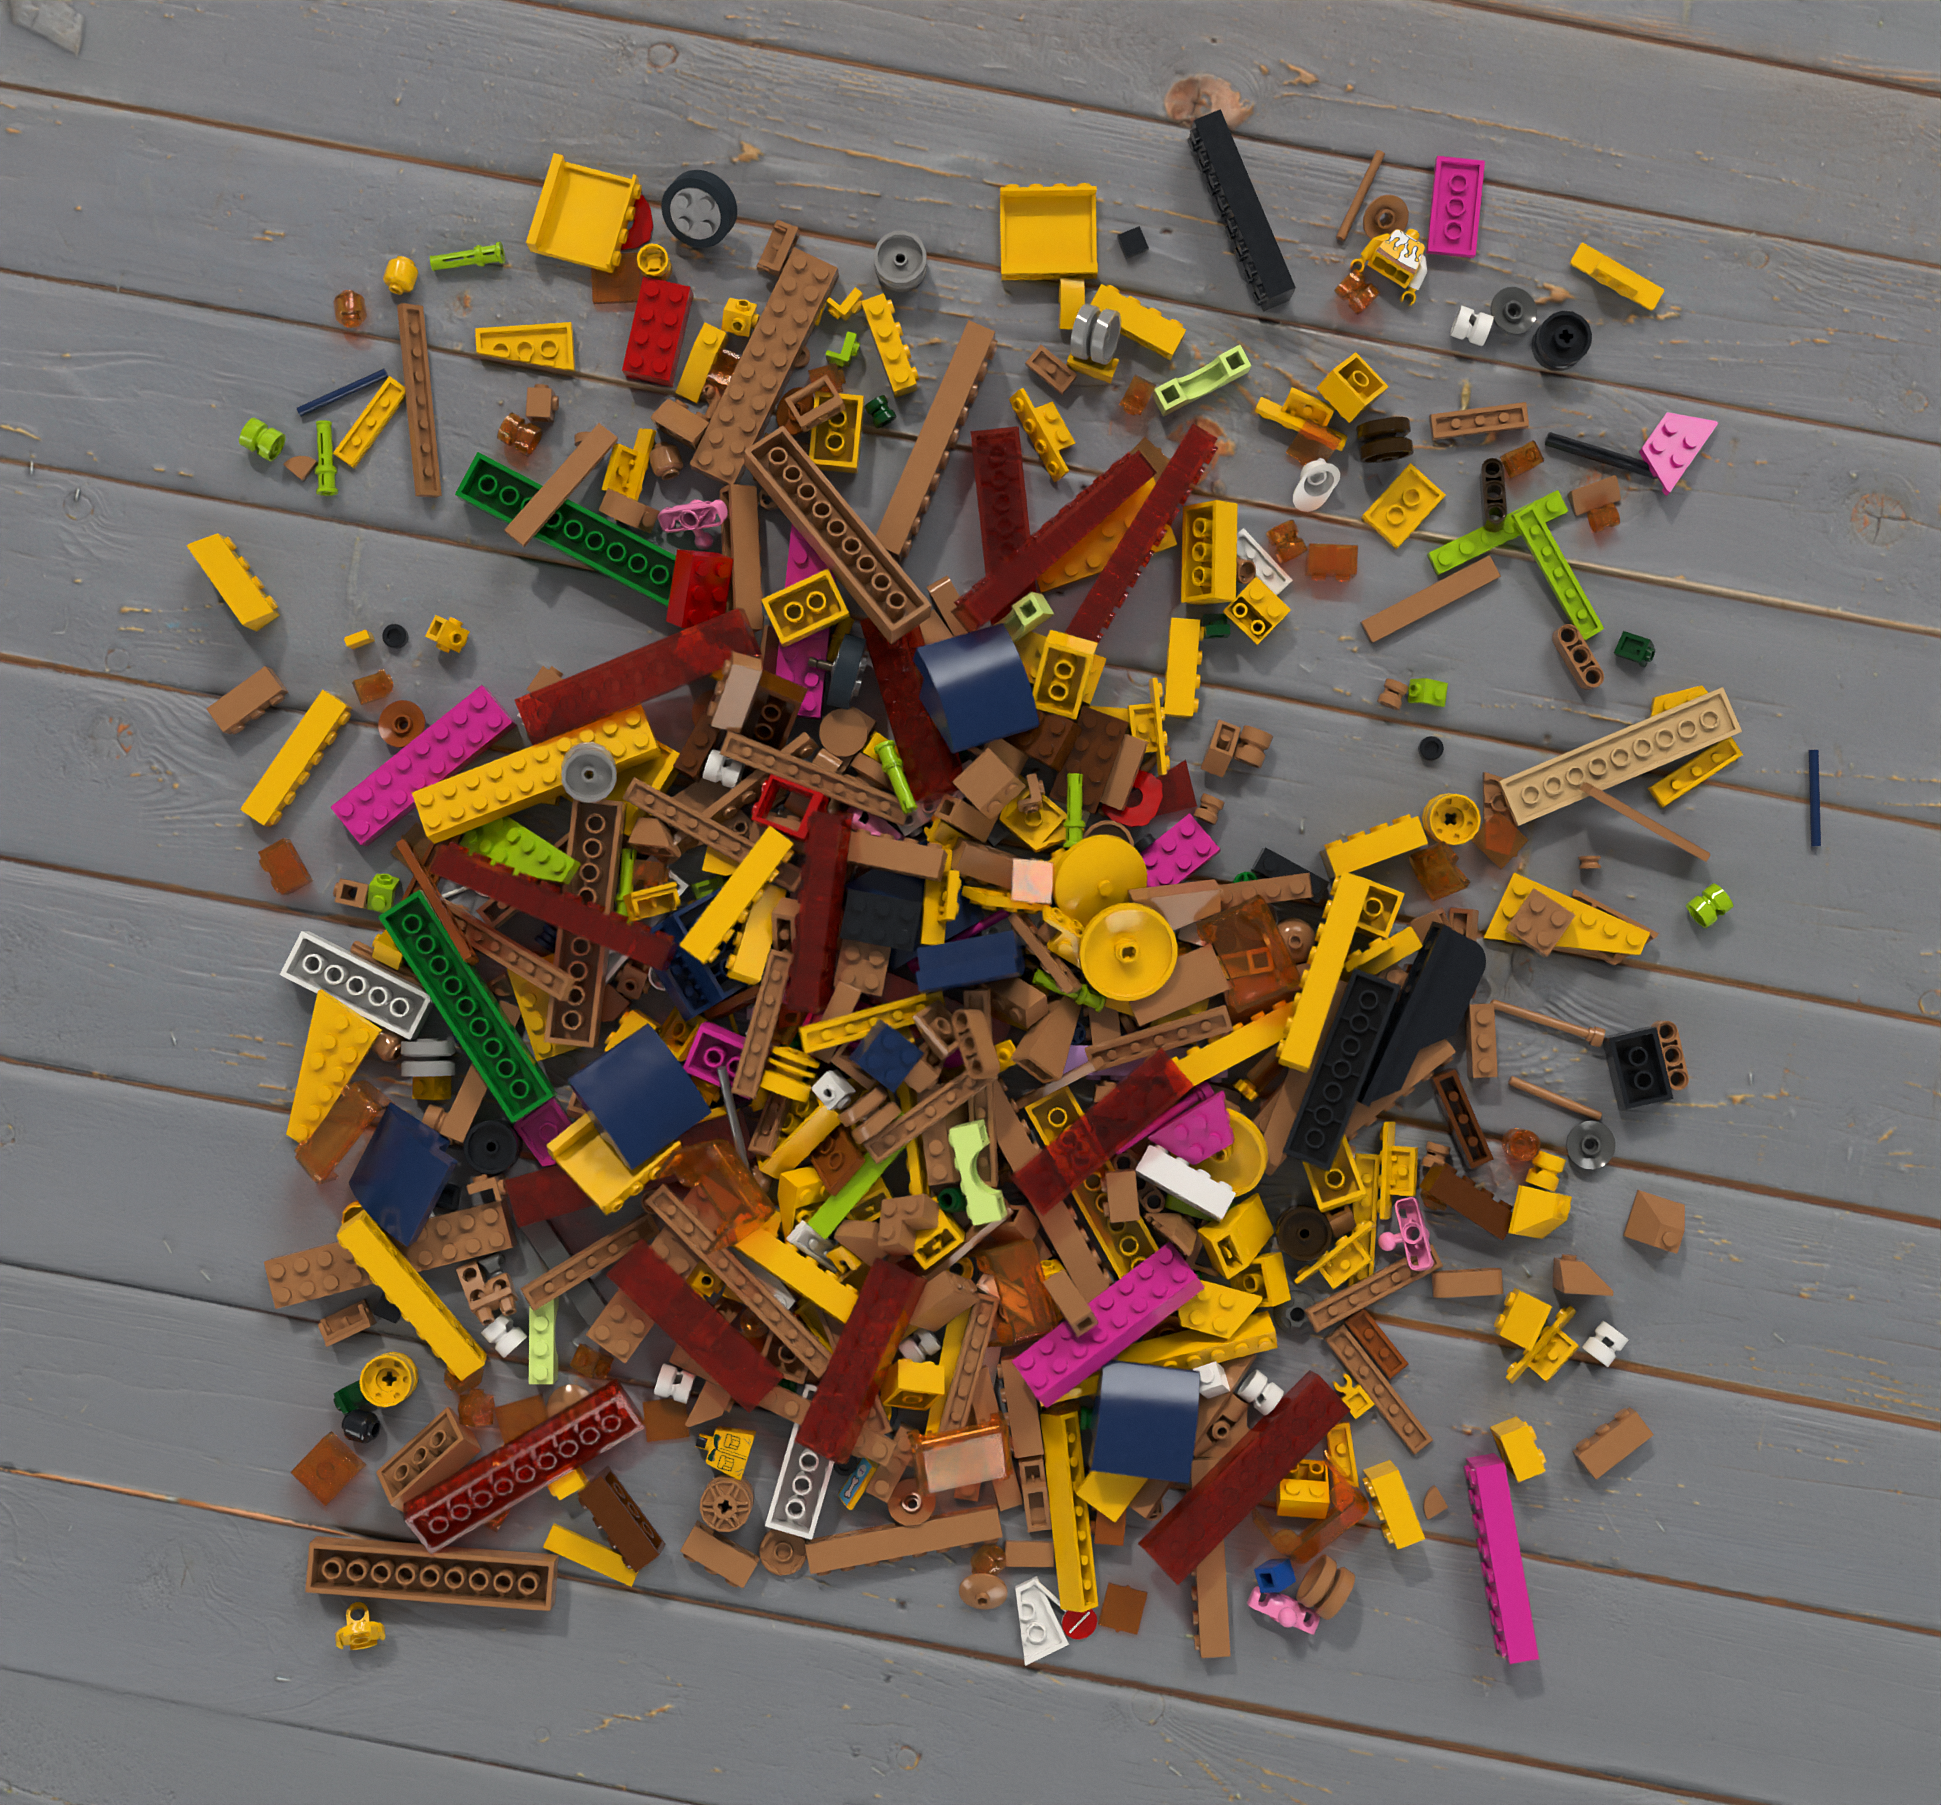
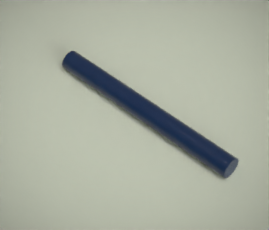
[297,368,389,416]
[1808,750,1821,847]

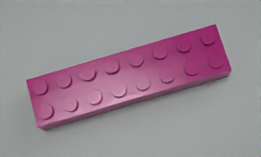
[776,524,837,720]
[330,685,517,846]
[1012,1242,1205,1408]
[1463,1453,1539,1664]

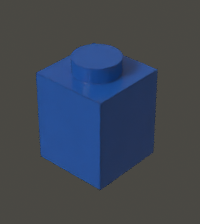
[1254,1558,1296,1593]

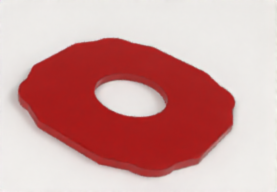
[620,194,654,251]
[1102,770,1163,827]

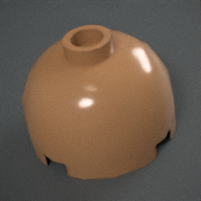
[1267,917,1316,966]

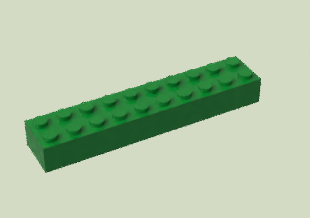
[455,452,676,609]
[378,890,558,1123]

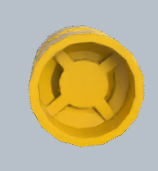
[637,243,672,281]
[1525,1149,1566,1192]

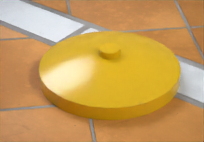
[1052,835,1147,928]
[1078,903,1178,1001]
[1170,1108,1268,1197]

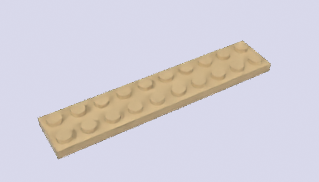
[1498,687,1742,826]

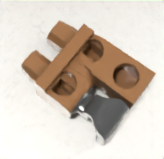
[456,1251,519,1326]

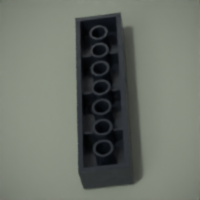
[1188,109,1296,312]
[1282,968,1401,1172]

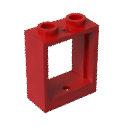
[751,774,829,845]

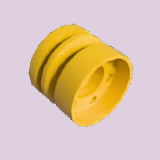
[1421,793,1481,845]
[759,1045,821,1102]
[359,1351,419,1407]

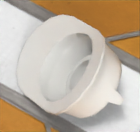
[1293,458,1340,512]

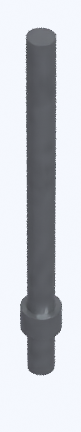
[717,1066,758,1206]

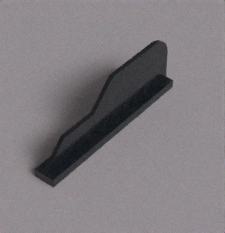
[1357,921,1486,1107]

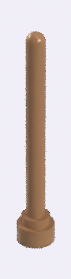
[1490,999,1605,1047]

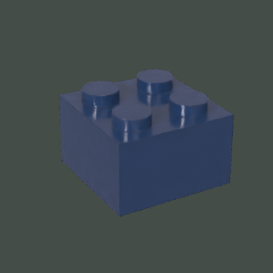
[849,1019,924,1093]

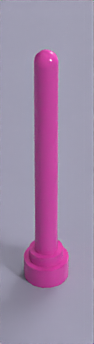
[907,909,1010,974]
[1113,1081,1215,1154]

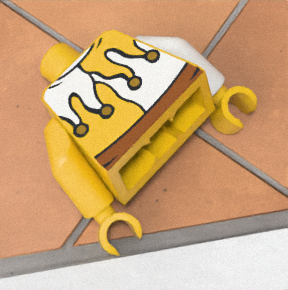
[1350,229,1427,306]

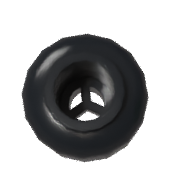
[342,1409,381,1444]

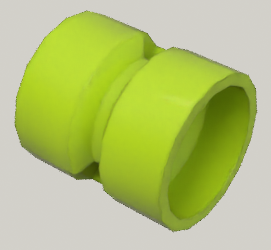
[239,417,286,462]
[1686,883,1734,928]

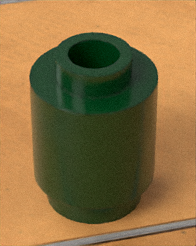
[938,1187,968,1213]

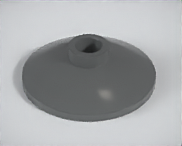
[1491,287,1537,334]
[1566,1121,1616,1169]

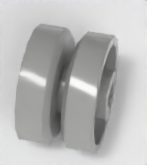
[874,231,927,292]
[1070,304,1121,365]
[561,742,616,802]
[401,1038,455,1076]

